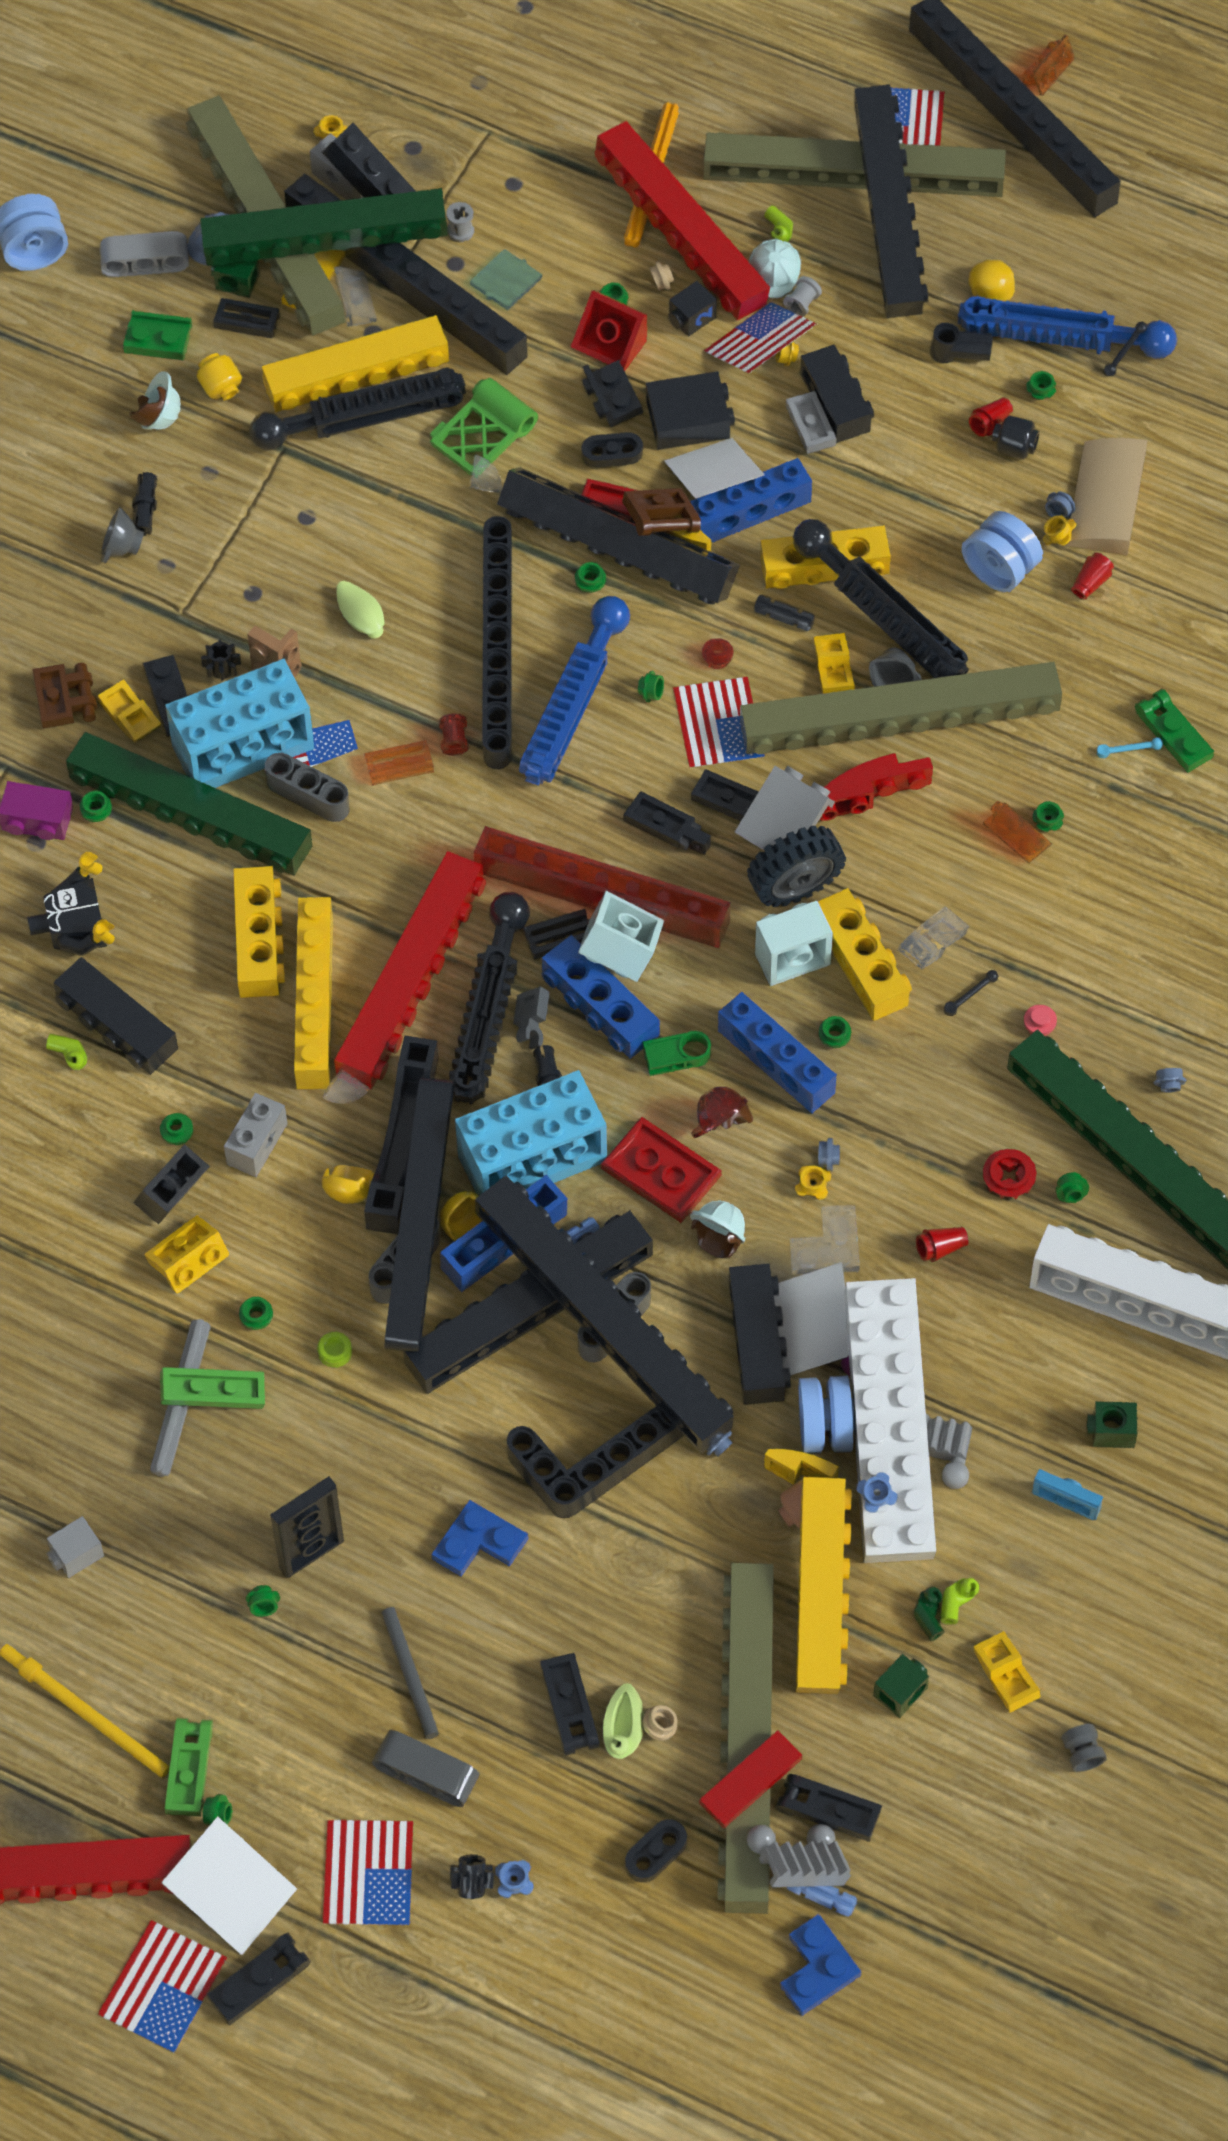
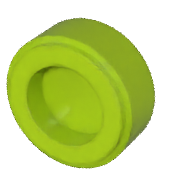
[317,1332,352,1368]

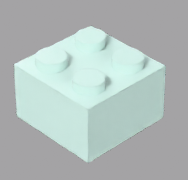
[578,891,664,982]
[755,901,833,986]

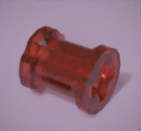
[439,713,469,756]

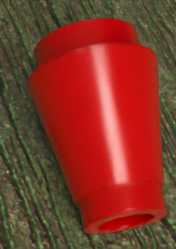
[969,397,1013,437]
[1071,552,1114,600]
[915,1226,969,1262]

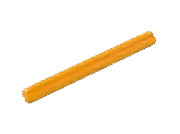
[624,102,679,248]

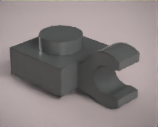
[513,986,549,1050]

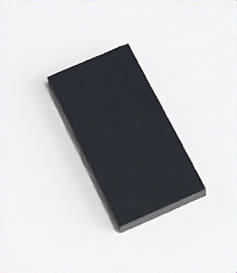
[270,1476,344,1579]

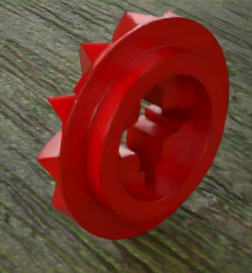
[983,1149,1037,1200]

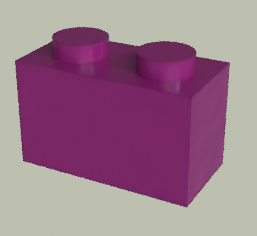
[0,781,73,840]

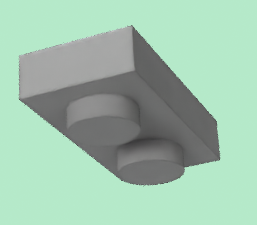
[786,391,836,454]

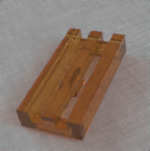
[364,740,434,786]

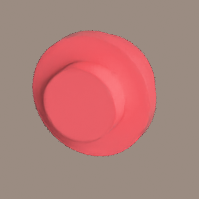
[1024,1005,1057,1036]

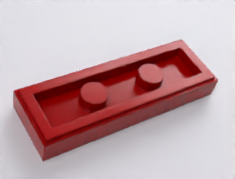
[699,1730,803,1829]

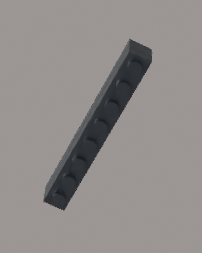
[854,84,928,318]
[497,467,740,605]
[403,1210,653,1394]

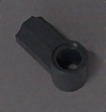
[930,323,993,363]

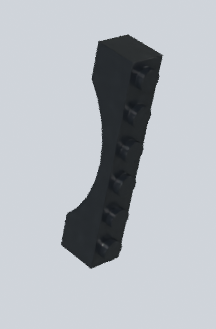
[364,1035,439,1235]

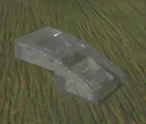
[898,906,969,970]

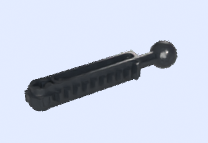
[249,368,466,450]
[793,519,969,678]
[449,892,530,1105]

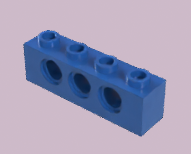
[690,458,812,543]
[542,935,660,1059]
[718,992,837,1114]
[440,1175,568,1293]

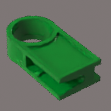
[643,1031,711,1076]

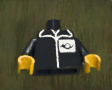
[27,852,115,956]

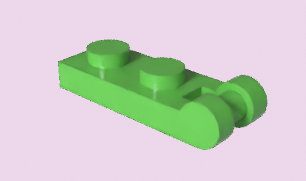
[164,1718,213,1817]

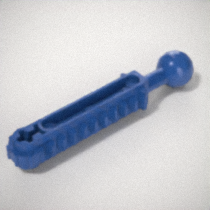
[958,296,1177,359]
[519,596,631,786]

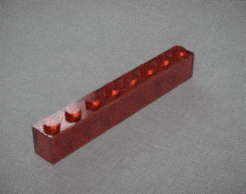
[473,826,731,948]

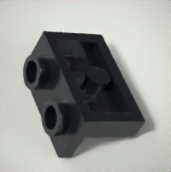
[581,360,644,428]

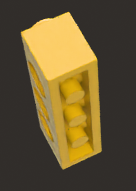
[760,525,891,589]
[234,866,285,998]
[818,888,912,1021]

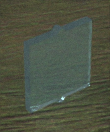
[470,249,542,310]

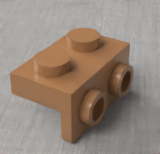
[247,626,301,678]

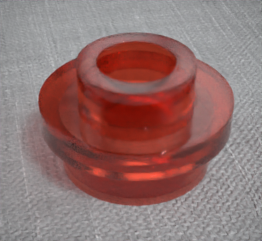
[702,638,734,669]

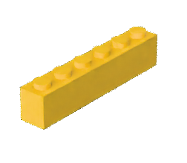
[262,315,449,413]
[294,897,333,1090]
[795,1477,852,1694]

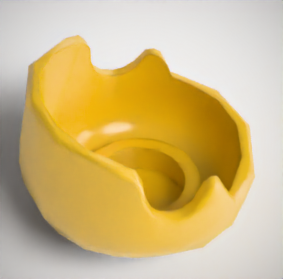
[968,259,1015,301]
[322,1165,375,1204]
[440,1191,482,1241]

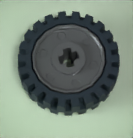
[747,826,846,907]

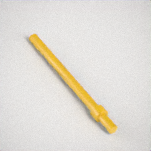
[0,1644,170,1778]

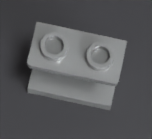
[735,765,835,851]

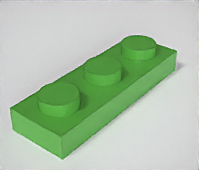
[160,1367,265,1409]

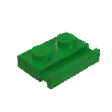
[123,311,192,361]

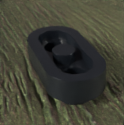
[581,432,643,468]
[625,1819,687,1883]

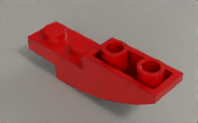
[819,753,933,821]

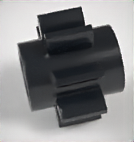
[201,640,241,681]
[450,1854,494,1899]

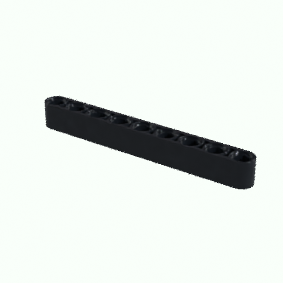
[482,516,512,770]
[385,1077,454,1352]

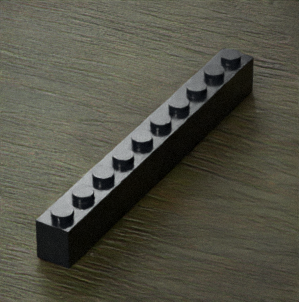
[909,0,1121,218]
[284,173,528,375]
[475,1175,734,1454]

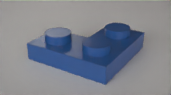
[432,1500,528,1577]
[781,1914,862,2016]

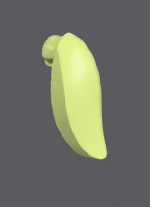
[336,581,384,639]
[603,1683,644,1759]

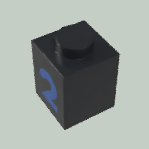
[668,281,717,337]

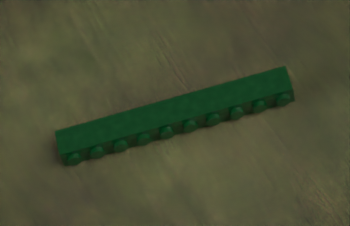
[1007,1029,1228,1270]

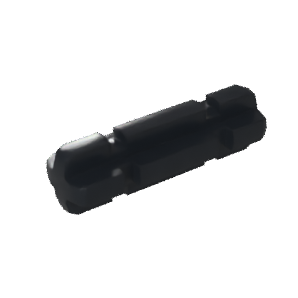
[754,595,815,631]

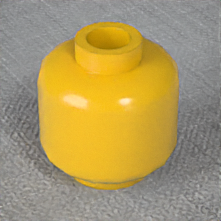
[196,353,242,401]

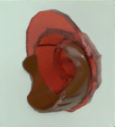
[691,1087,754,1138]

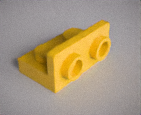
[144,1215,229,1293]

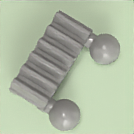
[926,1414,972,1489]
[747,1824,851,1887]

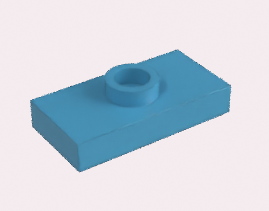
[1032,1469,1103,1521]

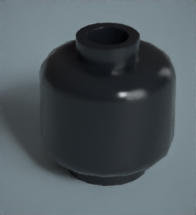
[992,415,1040,460]

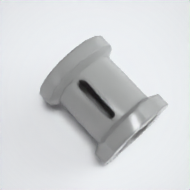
[446,202,474,242]
[783,276,822,317]

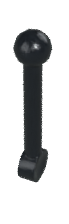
[1104,321,1147,376]
[944,970,999,1016]

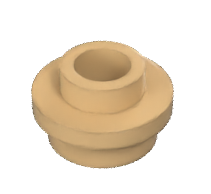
[650,261,674,290]
[642,1705,677,1741]

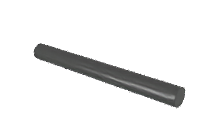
[382,1607,439,1739]

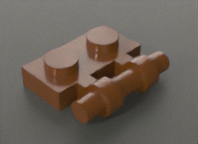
[33,663,97,728]

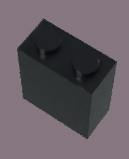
[646,371,735,450]

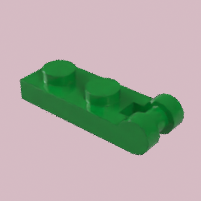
[1135,689,1214,773]

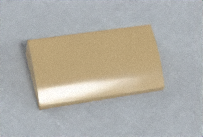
[1066,438,1148,555]

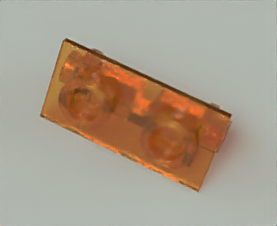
[1022,35,1075,96]
[983,801,1052,864]

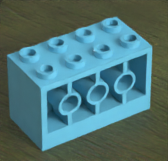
[165,659,314,788]
[455,1070,607,1196]

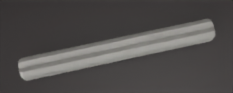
[150,1319,211,1477]

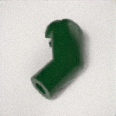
[913,1587,945,1641]

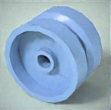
[0,194,68,270]
[961,511,1043,592]
[798,1376,855,1454]

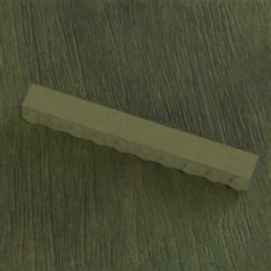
[186,95,346,336]
[704,132,1006,197]
[740,662,1062,754]
[718,1563,774,1914]

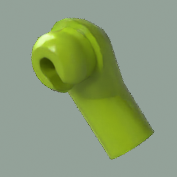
[764,205,793,242]
[46,1034,87,1070]
[940,1578,979,1625]

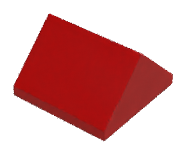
[571,290,647,371]

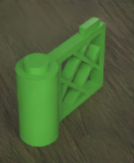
[430,378,538,479]

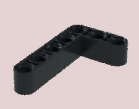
[507,1406,684,1518]

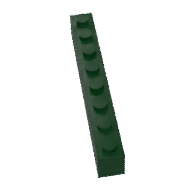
[200,188,448,266]
[66,732,313,876]

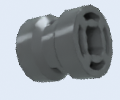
[1061,1724,1107,1772]

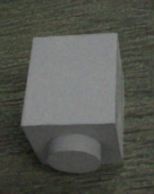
[46,1516,104,1578]

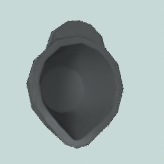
[101,507,144,564]
[869,648,922,686]

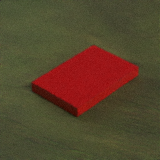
[601,1117,722,1223]

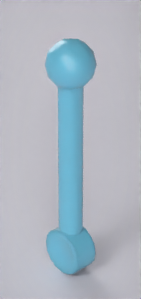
[1097,737,1163,758]

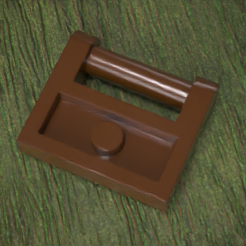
[622,488,701,536]

